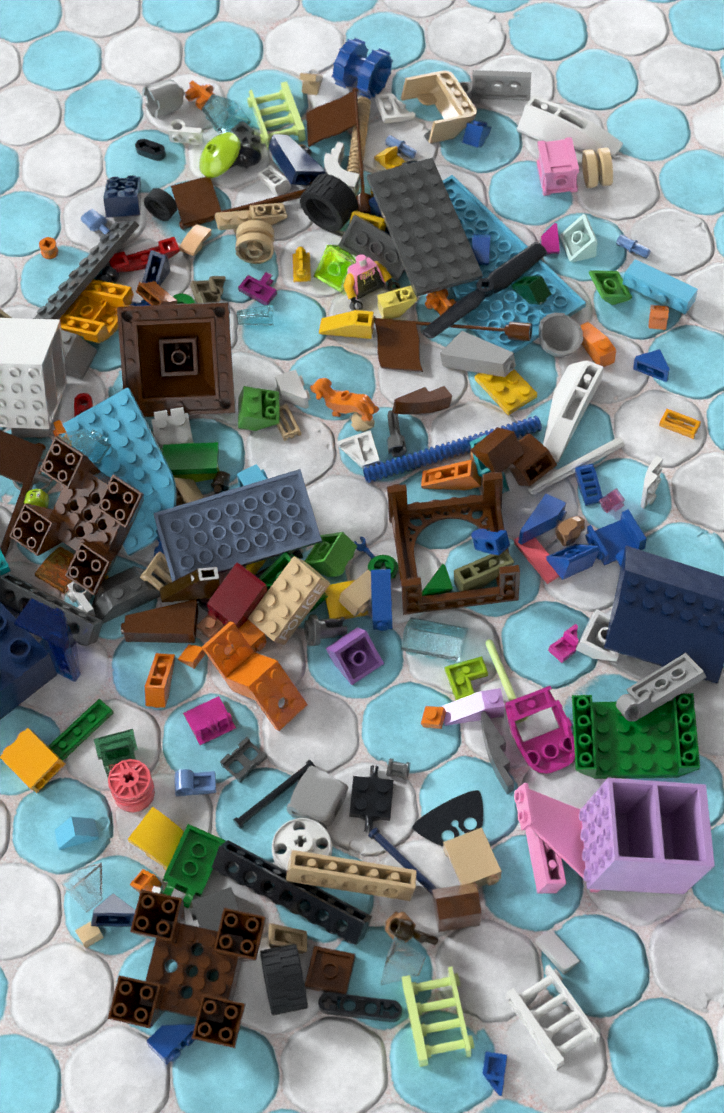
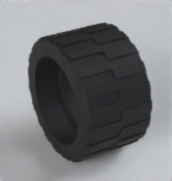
[300,174,358,232]
[260,944,308,1016]

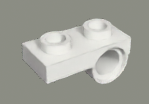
[168,119,204,145]
[67,581,95,617]

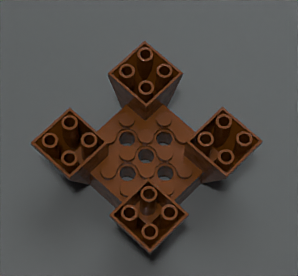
[9,436,144,595]
[108,889,266,1048]

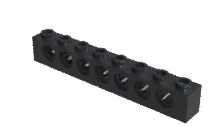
[211,840,372,945]

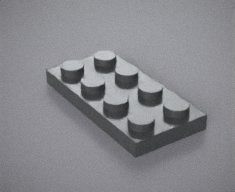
[338,215,405,281]

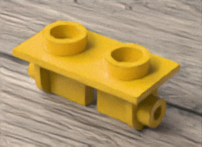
[292,246,311,282]

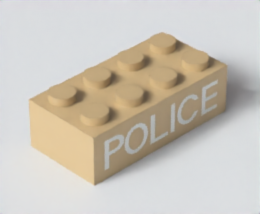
[247,556,330,645]

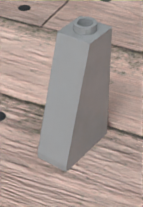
[440,331,516,377]

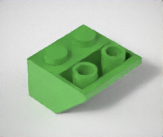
[238,386,280,431]

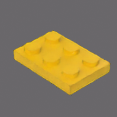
[475,369,537,416]

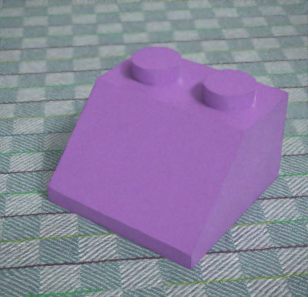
[325,627,384,685]

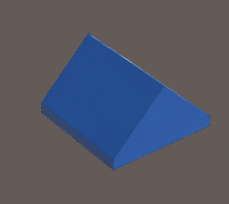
[546,544,599,580]

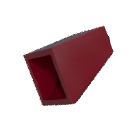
[207,562,267,629]

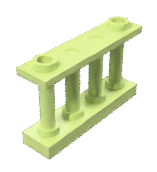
[247,81,306,150]
[402,967,474,1067]

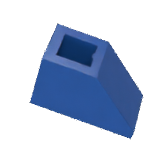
[462,120,492,147]
[146,1024,196,1064]

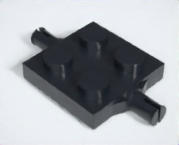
[349,765,394,833]

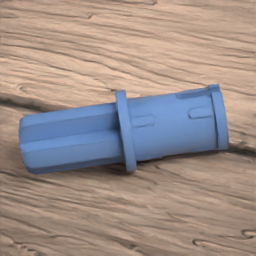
[385,135,417,159]
[616,234,651,258]

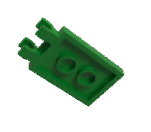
[159,442,219,475]
[162,824,225,909]

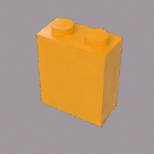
[0,728,65,793]

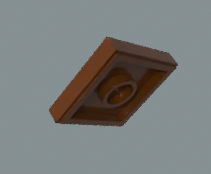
[305,946,356,994]

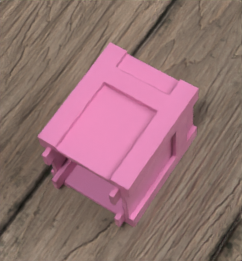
[537,137,579,196]

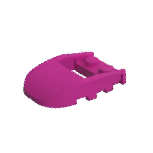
[505,686,575,774]

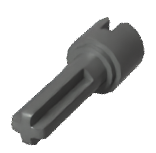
[387,410,407,457]

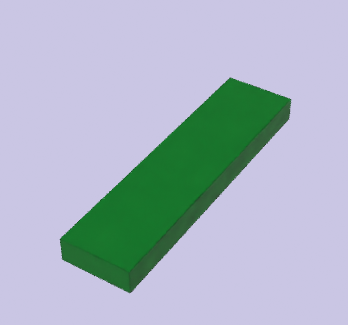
[49,699,114,761]

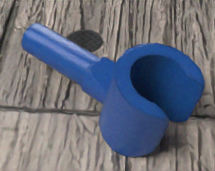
[354,536,375,559]

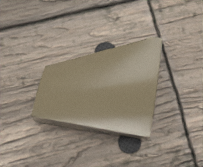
[190,276,226,303]

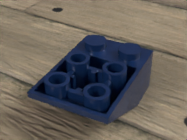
[103,175,141,218]

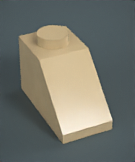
[339,570,372,616]

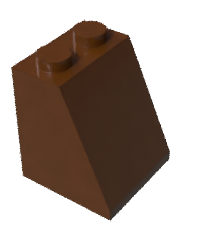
[432,883,482,932]

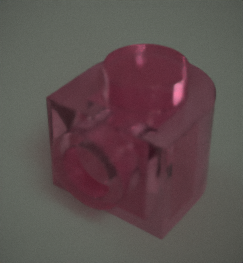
[599,488,625,513]

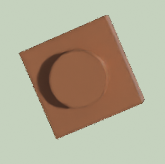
[196,614,224,639]

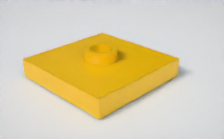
[325,580,368,619]

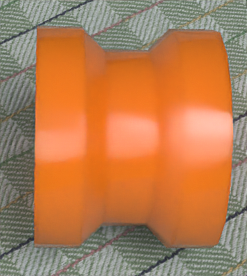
[39,237,58,259]

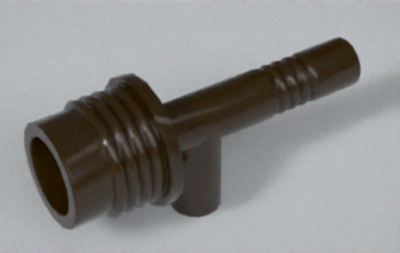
[211,471,230,495]
[389,918,438,945]

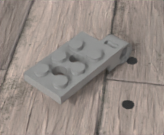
[459,70,531,104]
[616,653,706,721]

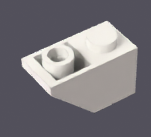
[275,369,310,409]

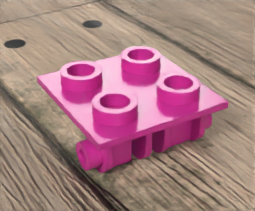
[183,696,236,745]

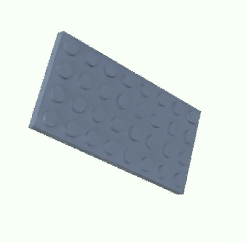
[153,469,322,582]

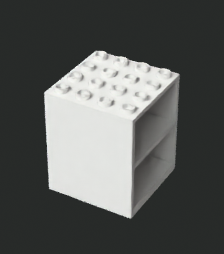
[0,318,67,429]

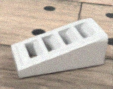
[257,165,291,196]

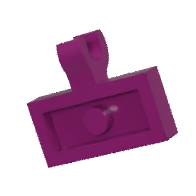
[238,272,277,306]

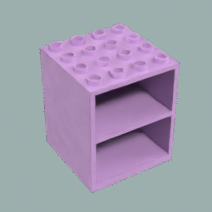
[579,778,715,894]

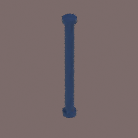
[368,827,437,894]

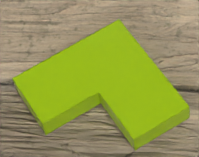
[444,656,488,701]

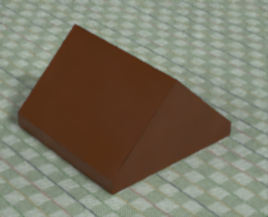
[470,427,524,473]

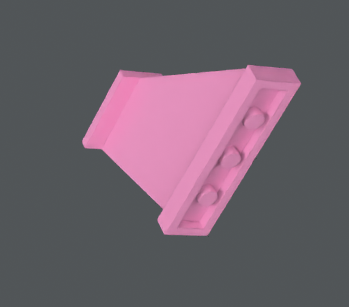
[514,783,600,893]

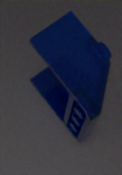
[14,598,81,682]

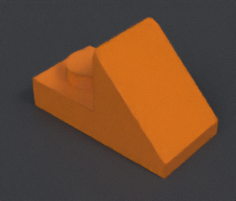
[648,305,669,330]

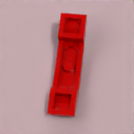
[109,237,180,272]

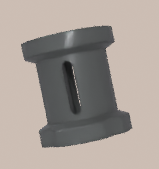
[386,758,411,780]

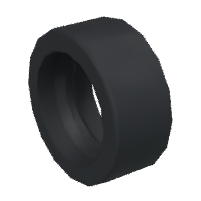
[144,188,178,221]

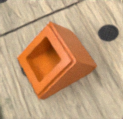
[178,644,205,669]
[129,869,162,893]

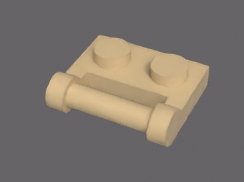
[140,552,172,591]

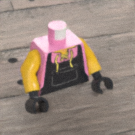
[344,255,400,311]

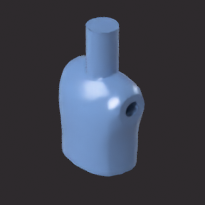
[81,209,110,234]

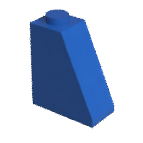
[371,569,393,631]

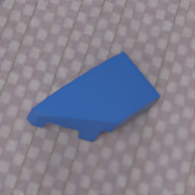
[483,1051,507,1096]

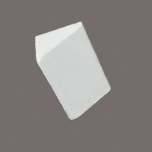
[535,929,580,975]

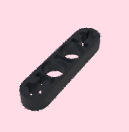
[318,992,402,1022]

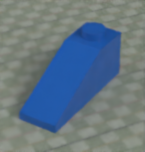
[518,494,567,545]

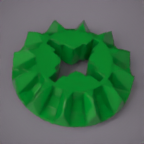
[368,555,398,579]

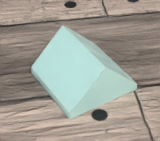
[559,214,597,262]

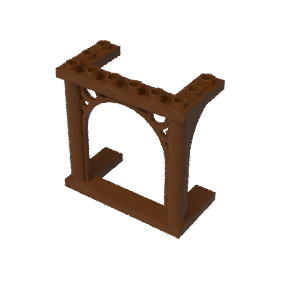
[387,472,520,615]

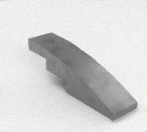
[481,711,514,794]

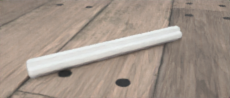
[527,437,625,495]

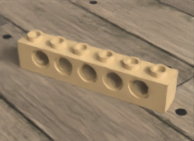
[286,850,416,901]

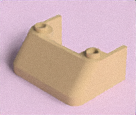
[401,71,477,144]

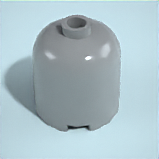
[142,79,185,118]

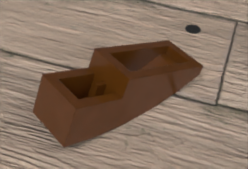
[392,386,452,415]

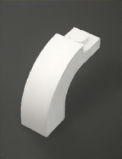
[324,142,360,195]

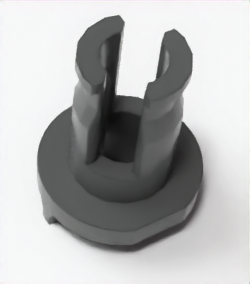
[304,614,347,646]

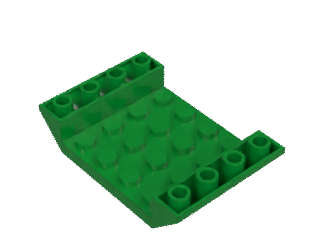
[572,693,700,779]

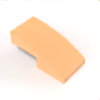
[179,224,212,256]

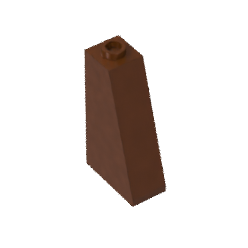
[121,600,199,643]

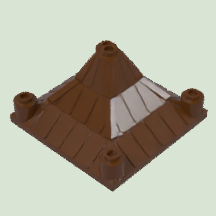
[117,300,236,417]

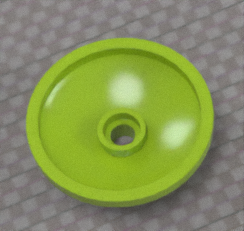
[199,132,240,178]

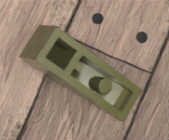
[454,550,515,592]

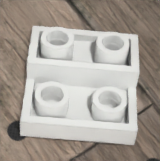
[641,455,663,509]

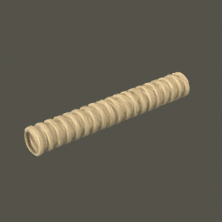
[347,97,371,174]

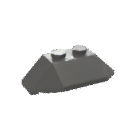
[92,566,165,624]

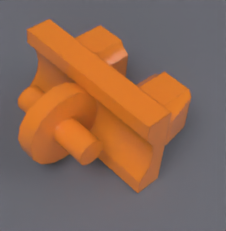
[185,80,215,110]
[425,289,456,315]

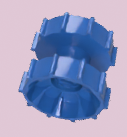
[331,38,393,99]

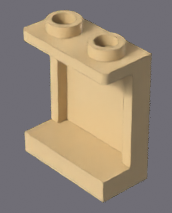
[443,828,501,890]

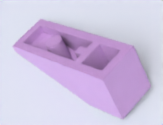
[441,688,504,726]

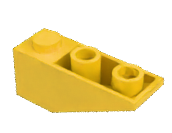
[319,310,374,339]

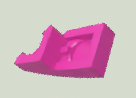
[541,223,560,254]
[548,624,578,663]

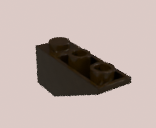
[160,567,220,603]

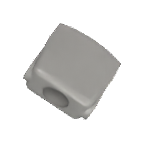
[287,766,349,829]

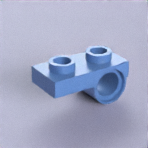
[174,769,217,797]

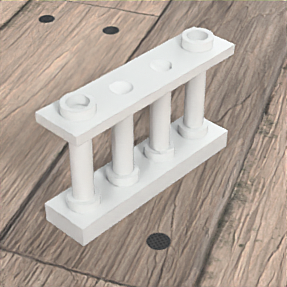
[506,965,601,1070]

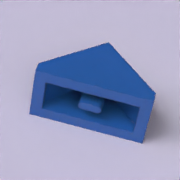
[472,234,491,265]
[633,349,670,382]

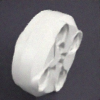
[272,818,332,871]

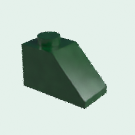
[511,276,552,305]

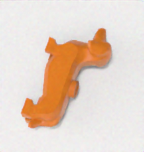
[310,378,379,422]

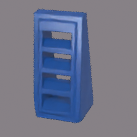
[575,464,603,506]

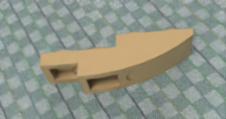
[215,203,287,234]

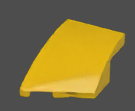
[128,807,184,870]

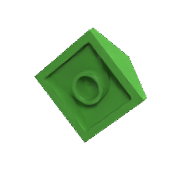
[588,270,632,305]

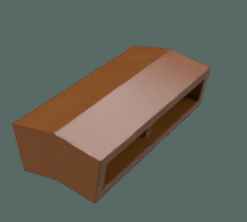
[136,281,177,305]

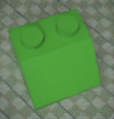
[305,532,358,577]

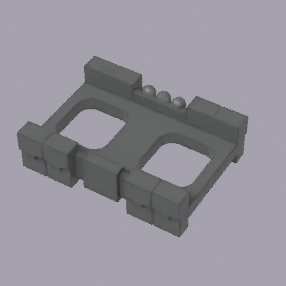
[220,737,267,783]

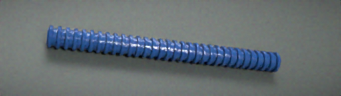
[363,415,542,483]

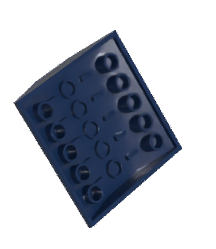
[604,546,724,684]

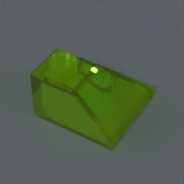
[313,245,356,293]

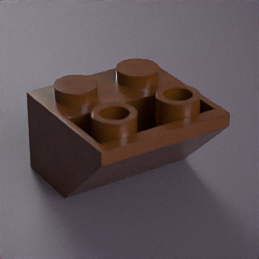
[508,433,557,487]

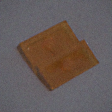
[35,546,74,594]

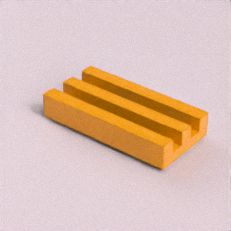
[659,409,701,439]

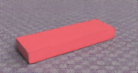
[514,537,560,584]

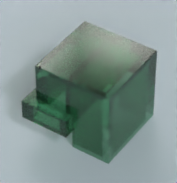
[94,729,138,777]

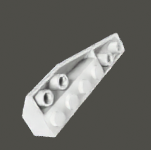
[517,95,623,157]
[543,360,603,463]

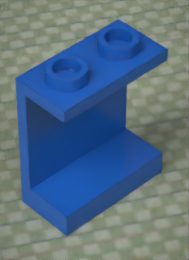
[585,509,647,566]

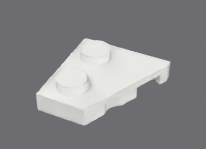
[375,93,415,123]
[337,430,380,469]

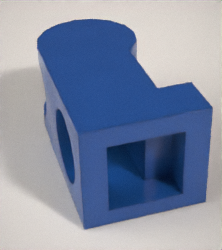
[471,529,510,555]

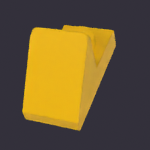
[374,146,406,169]

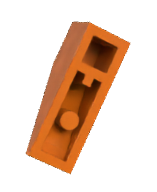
[580,322,616,368]
[421,460,482,490]
[145,653,175,708]

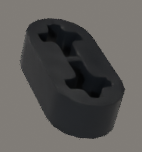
[135,139,166,161]

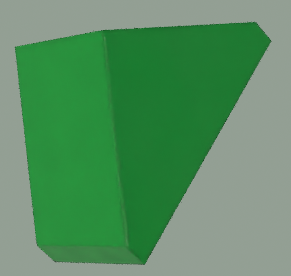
[422,563,453,596]

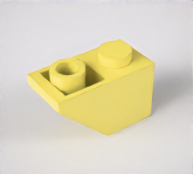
[377,286,417,319]

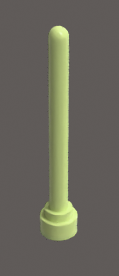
[485,639,529,723]

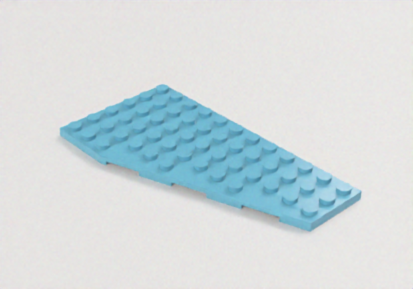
[443,175,586,354]

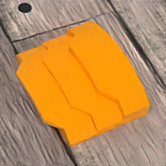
[59,279,134,343]

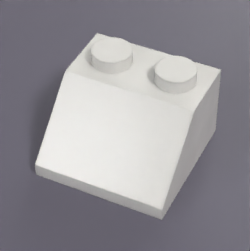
[575,609,620,661]

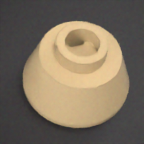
[351,412,375,432]

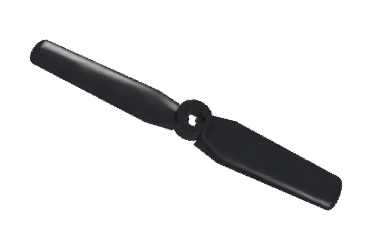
[422,242,547,338]

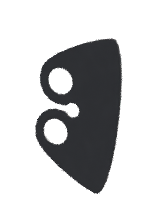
[412,790,483,846]

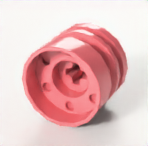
[108,759,155,812]

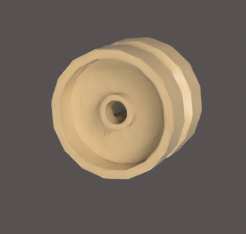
[582,147,613,188]
[235,220,275,264]

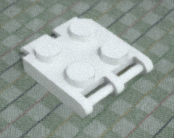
[151,407,193,448]

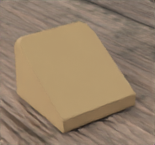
[75,921,104,949]

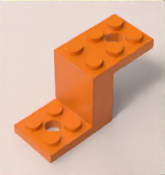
[202,621,308,731]

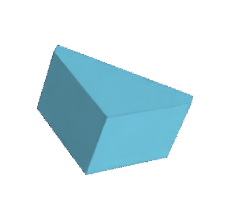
[55,817,99,850]

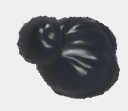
[229,143,262,169]

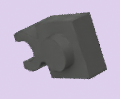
[230,120,260,145]

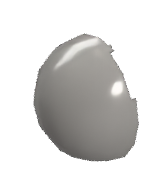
[539,312,583,357]

